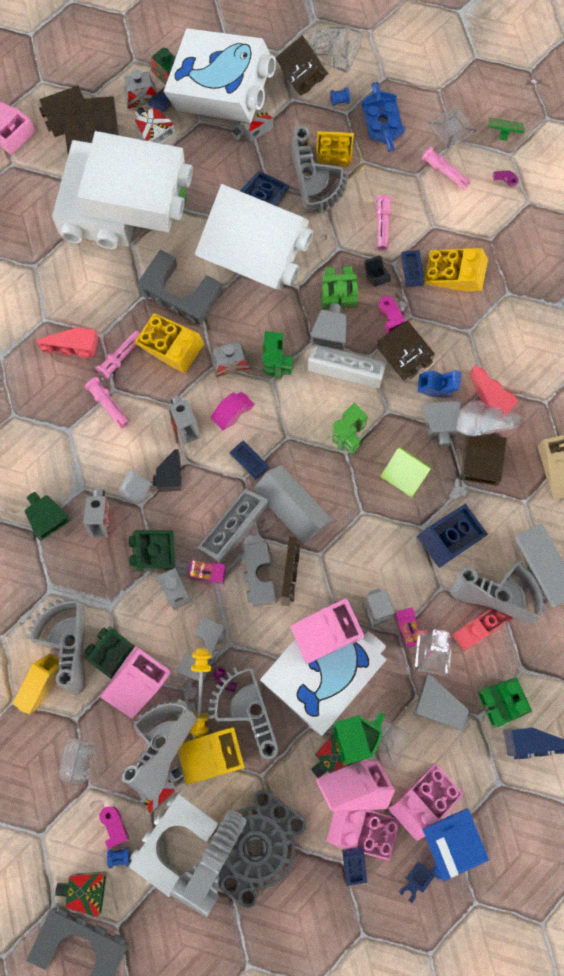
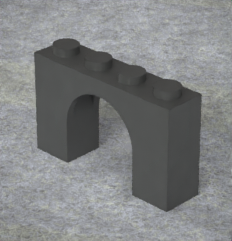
[137,249,223,326]
[26,906,129,976]

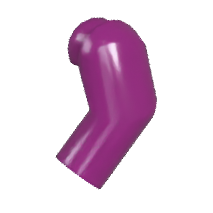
[493,170,519,186]
[213,666,238,693]

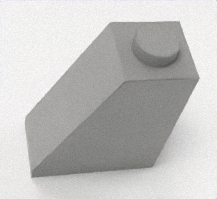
[414,675,470,730]

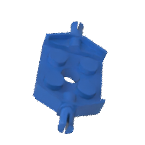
[362,82,405,152]

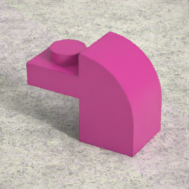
[210,392,255,431]

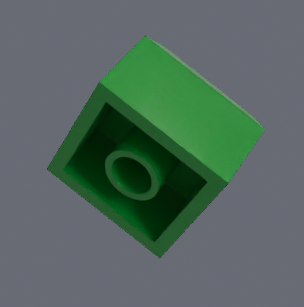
[331,712,386,766]

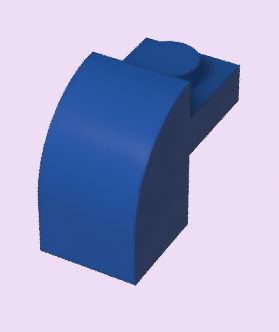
[417,370,461,398]

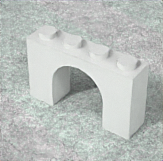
[128,794,220,897]

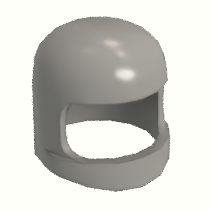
[118,470,153,504]

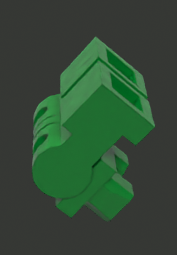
[262,331,293,379]
[477,677,532,729]

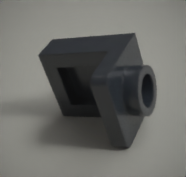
[364,255,391,287]

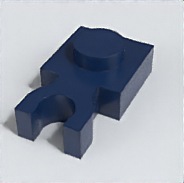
[398,861,435,903]

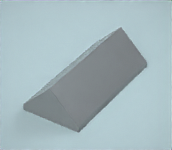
[253,465,332,545]
[197,489,268,564]
[514,524,564,608]

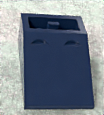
[503,727,564,760]

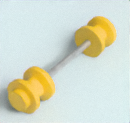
[189,648,212,737]

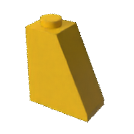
[12,653,59,714]

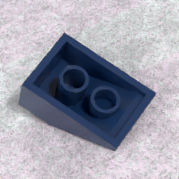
[240,171,290,207]
[417,503,488,568]

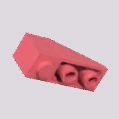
[37,327,99,358]
[469,365,518,423]
[453,608,514,651]

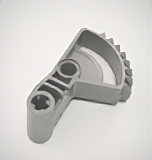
[290,125,348,214]
[450,561,548,624]
[26,597,85,695]
[208,667,278,760]
[122,699,197,801]
[170,810,246,918]

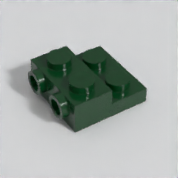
[128,530,175,572]
[84,626,135,679]

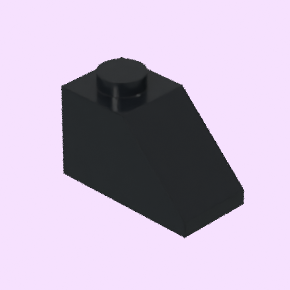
[153,449,182,492]

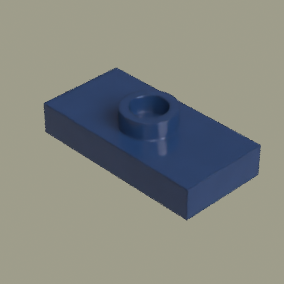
[149,87,172,112]
[401,250,424,287]
[229,440,269,480]
[342,847,367,886]

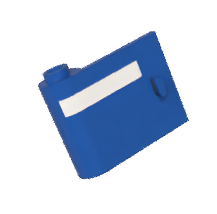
[422,807,489,882]

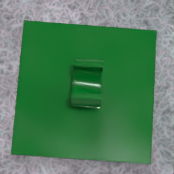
[488,117,525,141]

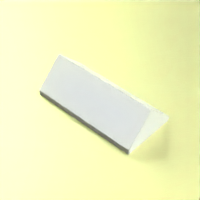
[308,344,386,389]

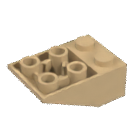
[537,435,564,500]

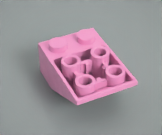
[0,102,35,155]
[290,598,364,664]
[99,646,172,719]
[316,761,395,811]
[388,763,464,841]
[326,810,400,861]

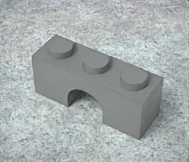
[241,543,276,607]
[362,588,395,627]
[176,617,227,683]

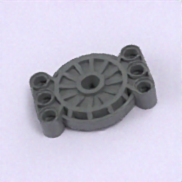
[218,790,306,908]

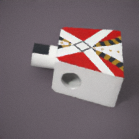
[134,107,176,144]

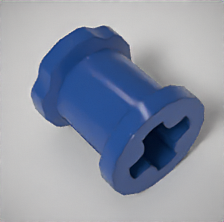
[330,87,350,106]
[107,847,131,869]

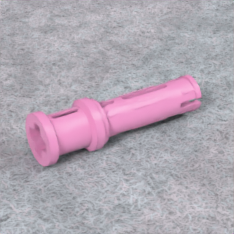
[421,147,471,190]
[375,195,392,251]
[96,330,140,379]
[85,377,130,428]

